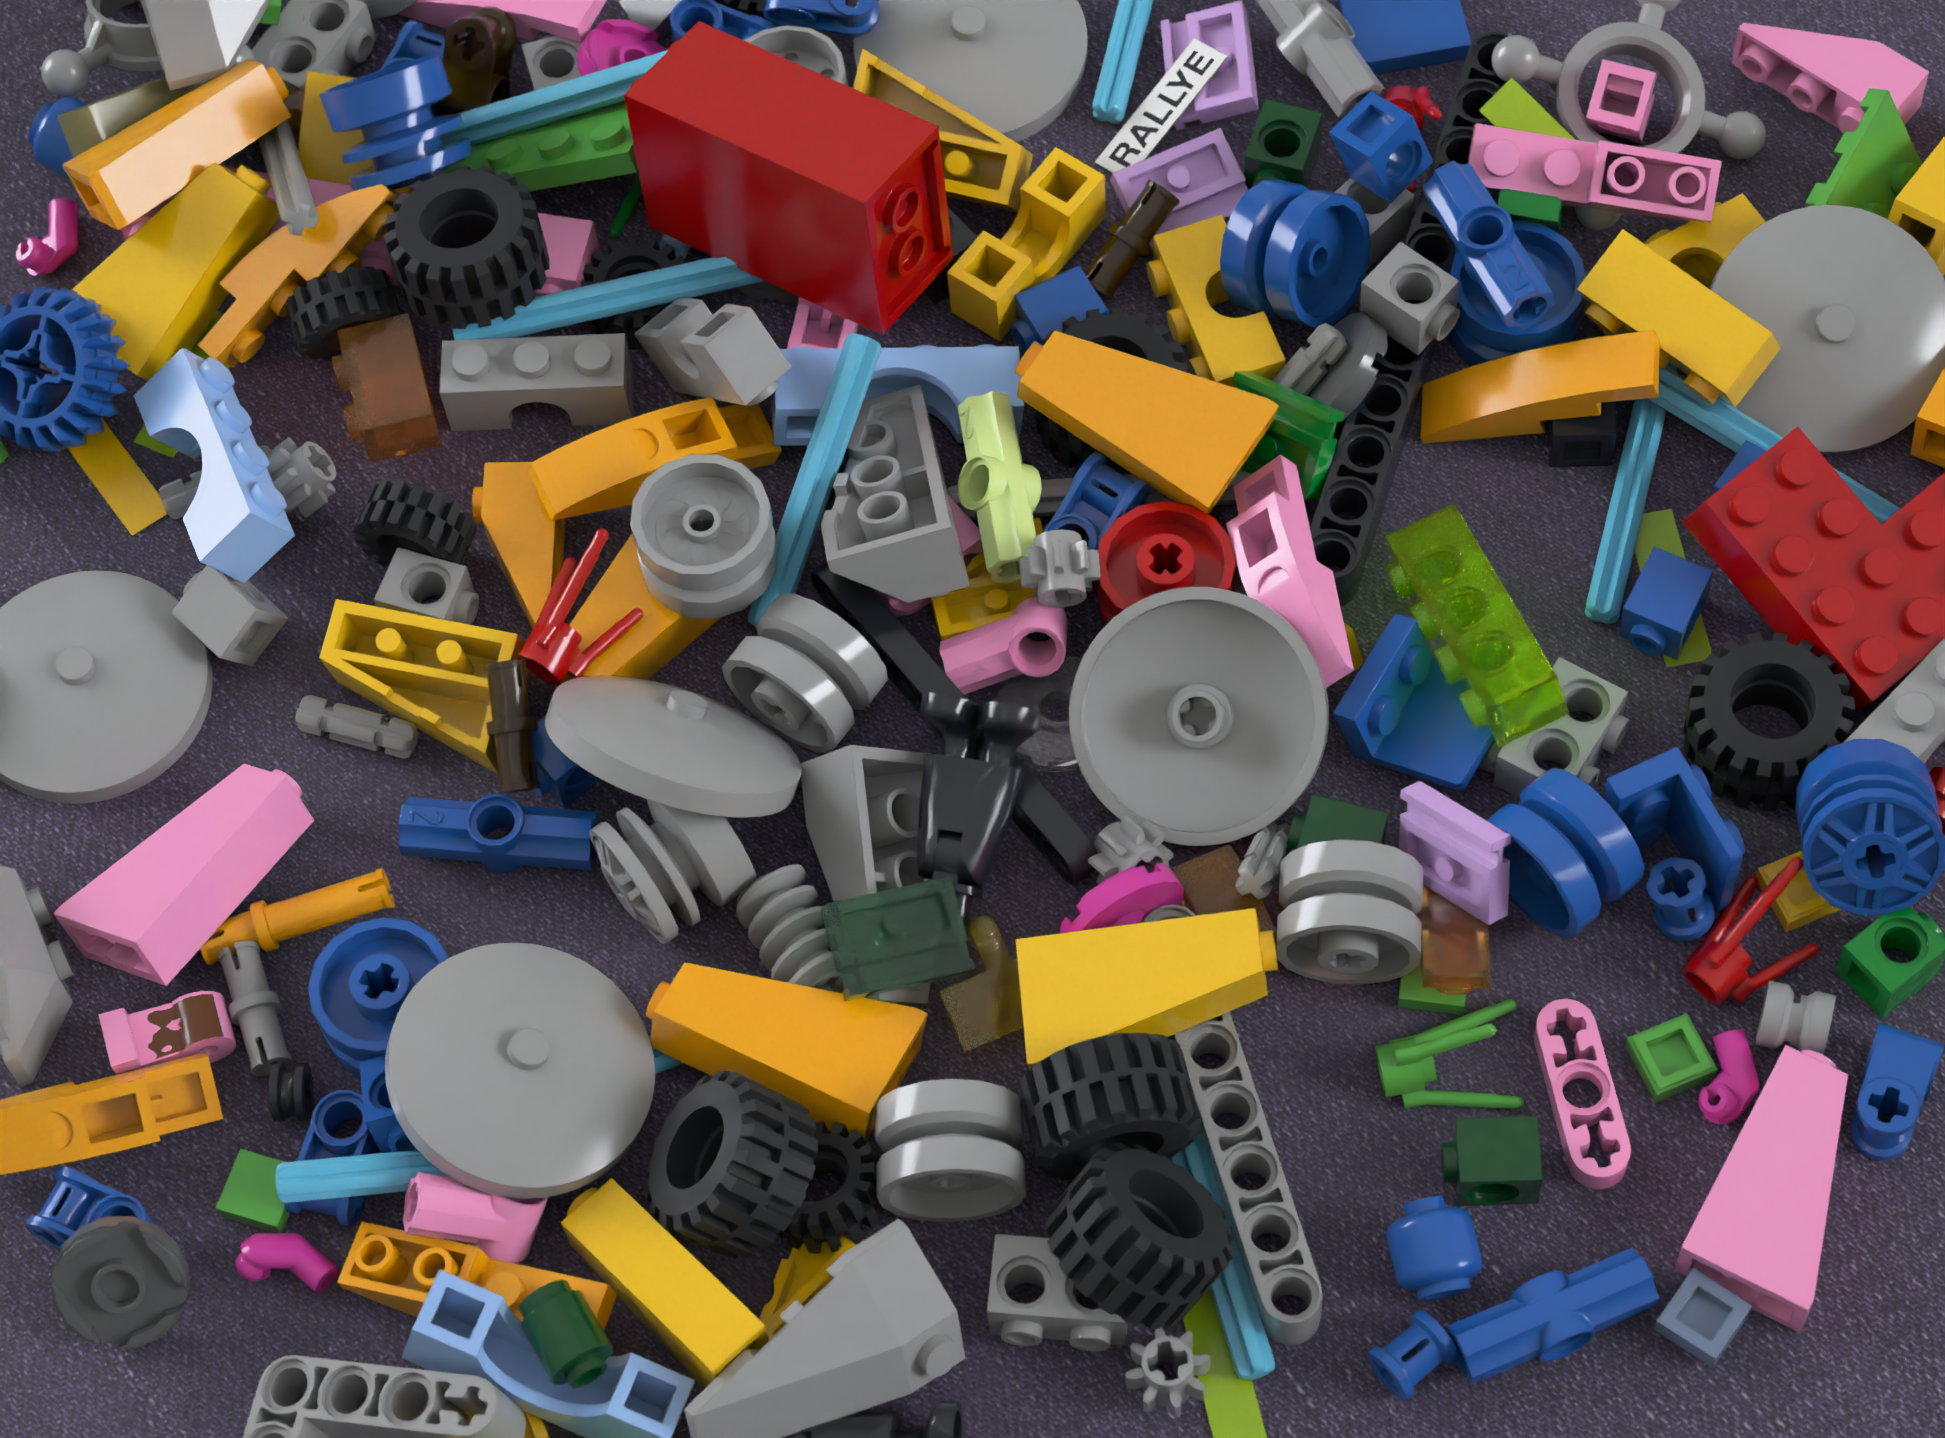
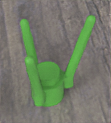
[1375,999,1524,1109]

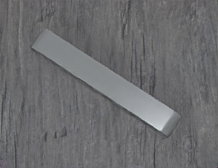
[1144,904,1323,1346]

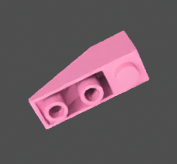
[1732,22,1929,134]

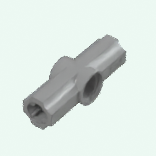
[1256,0,1384,119]

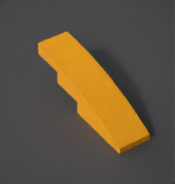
[1420,330,1660,444]

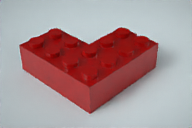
[1682,426,1945,713]

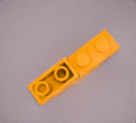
[198,184,400,367]
[527,397,782,521]
[0,1052,223,1175]
[337,1221,618,1330]

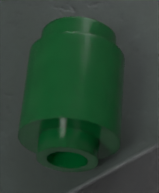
[519,1280,613,1389]

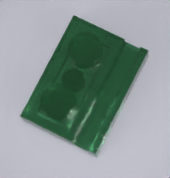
[820,877,975,1002]

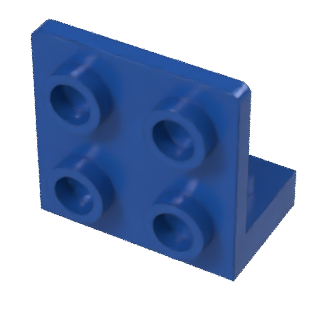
[1333,614,1522,791]
[1603,747,1745,912]

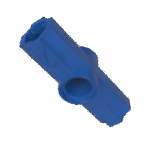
[1423,161,1555,330]
[398,794,600,873]
[1446,1248,1659,1385]

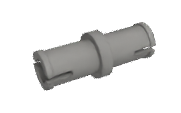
[217,941,293,1076]

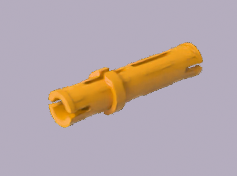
[200,867,395,966]

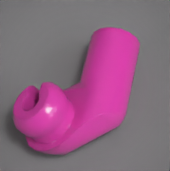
[16,198,79,276]
[1698,1029,1760,1124]
[235,1233,340,1294]

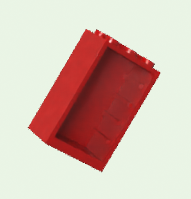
[624,21,953,335]

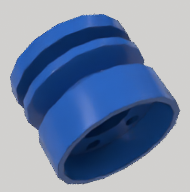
[319,54,474,191]
[1796,739,1945,915]

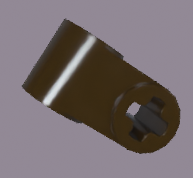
[435,6,516,114]

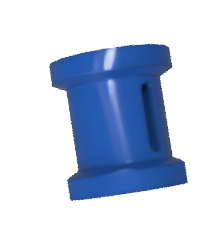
[1646,857,1715,941]
[1366,1310,1459,1402]

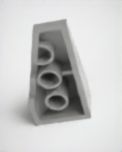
[821,384,970,603]
[800,745,940,1006]
[684,1219,965,1438]

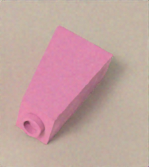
[53,764,314,986]
[1675,1045,1848,1333]

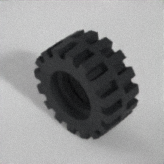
[286,266,404,361]

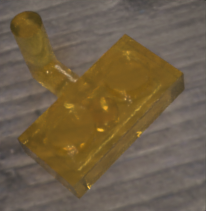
[936,916,1024,1052]

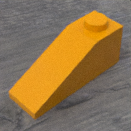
[472,462,566,630]

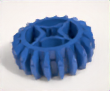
[0,287,130,452]

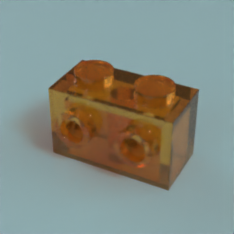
[331,313,442,463]

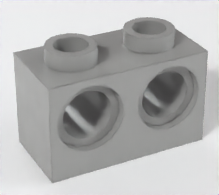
[251,0,376,118]
[1493,657,1631,798]
[987,1234,1128,1351]

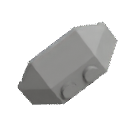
[141,0,269,90]
[0,864,75,1088]

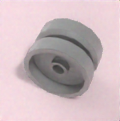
[630,454,778,618]
[722,594,888,753]
[1276,840,1424,985]
[875,1079,1027,1222]

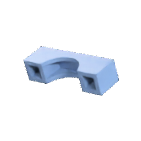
[771,344,1024,446]
[133,347,295,583]
[401,1269,695,1438]

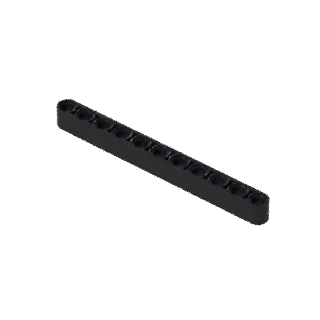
[1310,32,1510,607]

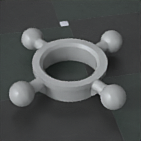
[41,0,254,97]
[1492,0,1766,231]

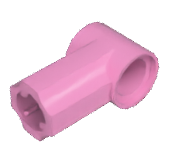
[939,597,1068,695]
[402,1172,548,1263]

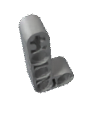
[243,1355,526,1438]

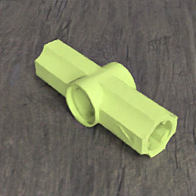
[957,391,1042,584]

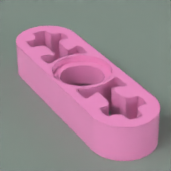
[1534,999,1631,1189]

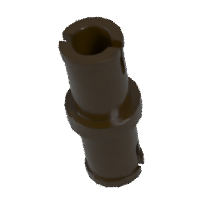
[1084,179,1180,301]
[484,660,541,793]

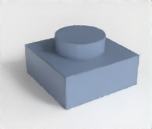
[1654,1268,1753,1368]

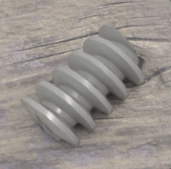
[736,864,856,994]

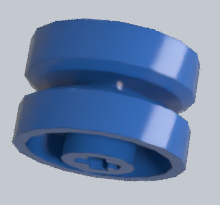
[1220,179,1371,328]
[1448,221,1586,366]
[1486,768,1645,939]
[308,917,449,1079]

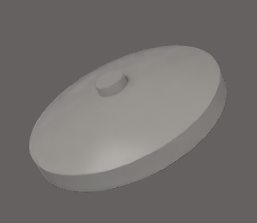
[854,0,1088,142]
[1709,205,1945,455]
[0,571,213,804]
[1069,587,1329,846]
[545,675,802,818]
[385,943,655,1199]

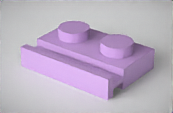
[1160,0,1259,130]
[1110,128,1248,257]
[1399,781,1511,925]

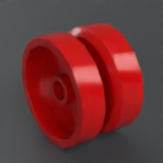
[1097,501,1236,628]

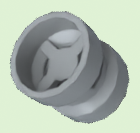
[1755,980,1836,1055]

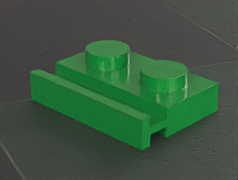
[1233,371,1345,499]

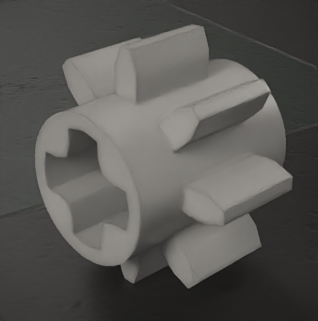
[267,437,336,518]
[1019,529,1101,608]
[1088,816,1174,884]
[1125,1327,1210,1418]

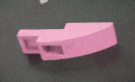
[1468,123,1722,223]
[1226,454,1354,688]

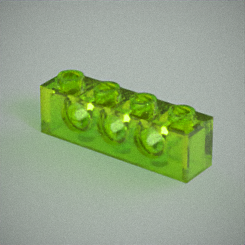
[1385,503,1569,747]

